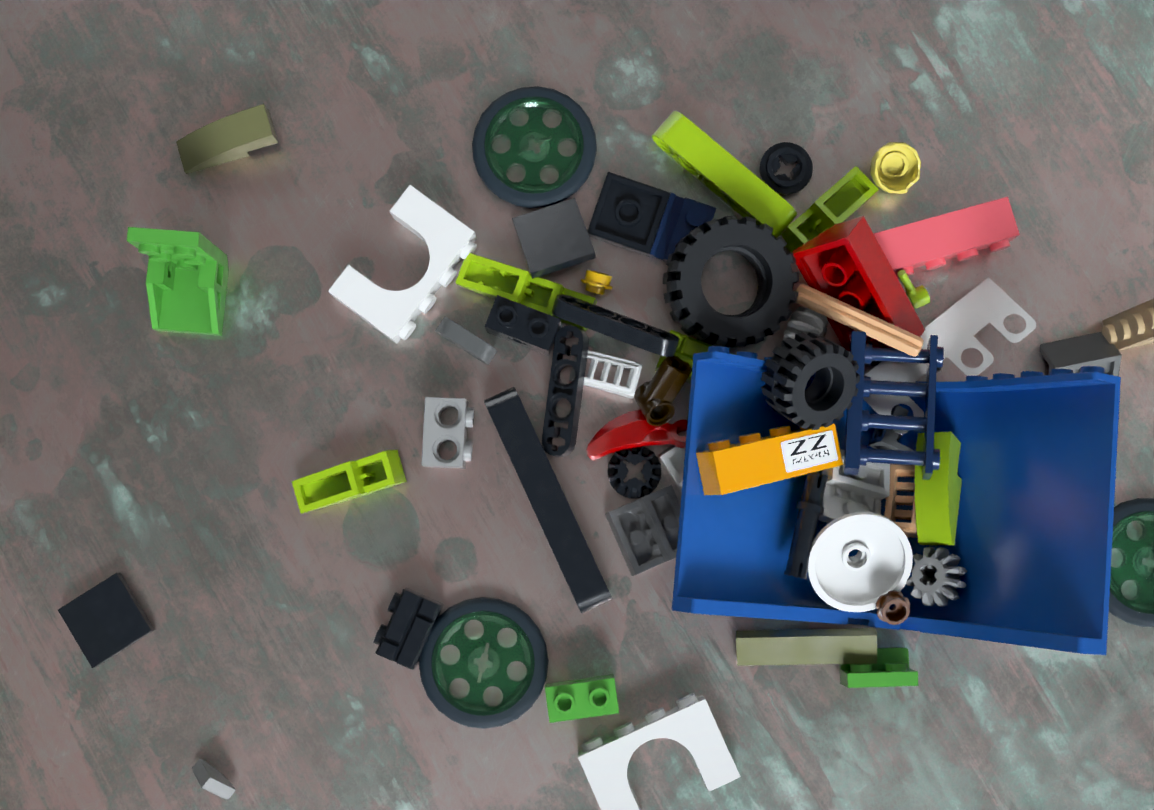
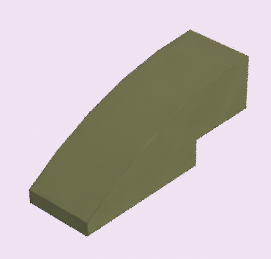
[176,104,278,174]

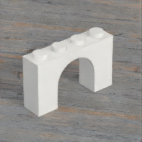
[328,185,477,344]
[578,693,741,810]

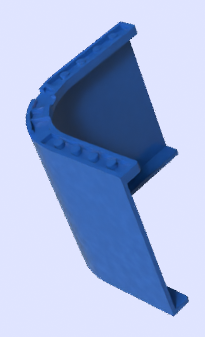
[672,346,1121,655]

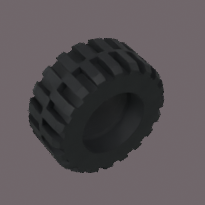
[662,216,799,348]

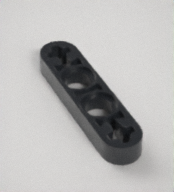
[552,295,679,357]
[542,325,589,457]

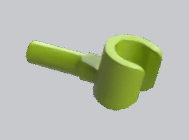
[897,270,930,309]

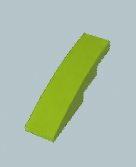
[455,253,597,331]

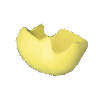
[870,142,921,194]

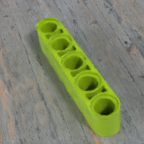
[652,111,797,238]

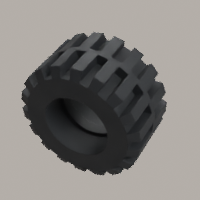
[761,332,860,430]

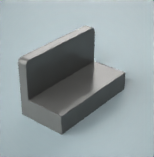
[1040,332,1122,377]

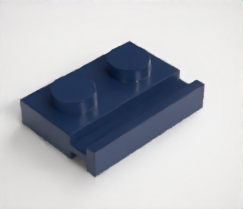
[649,193,717,262]

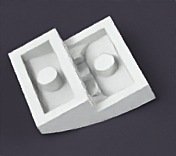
[818,449,890,523]

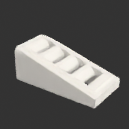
[569,350,643,399]

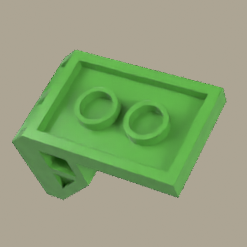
[127,227,229,336]

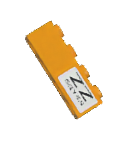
[696,423,843,495]

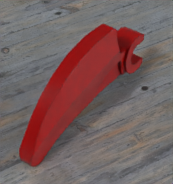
[586,409,688,460]

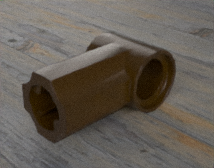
[634,355,692,426]

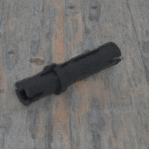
[784,472,829,579]

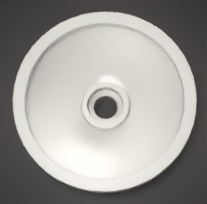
[807,512,913,612]

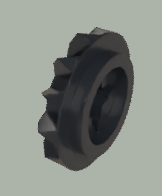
[759,142,813,196]
[607,446,661,499]

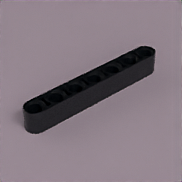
[484,387,612,614]

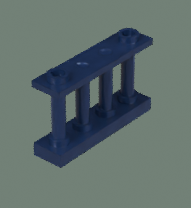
[844,331,944,480]

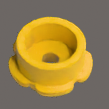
[580,269,613,295]

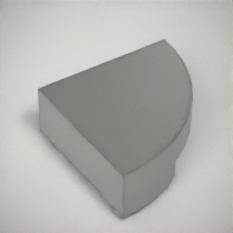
[192,758,236,799]

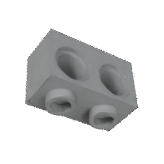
[422,397,474,469]

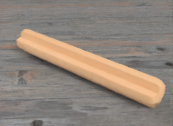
[796,284,924,357]

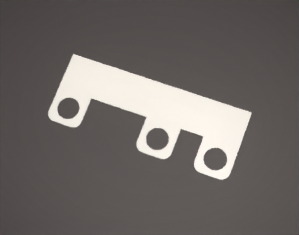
[863,277,1036,434]

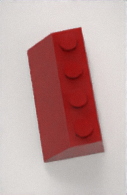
[793,216,925,352]

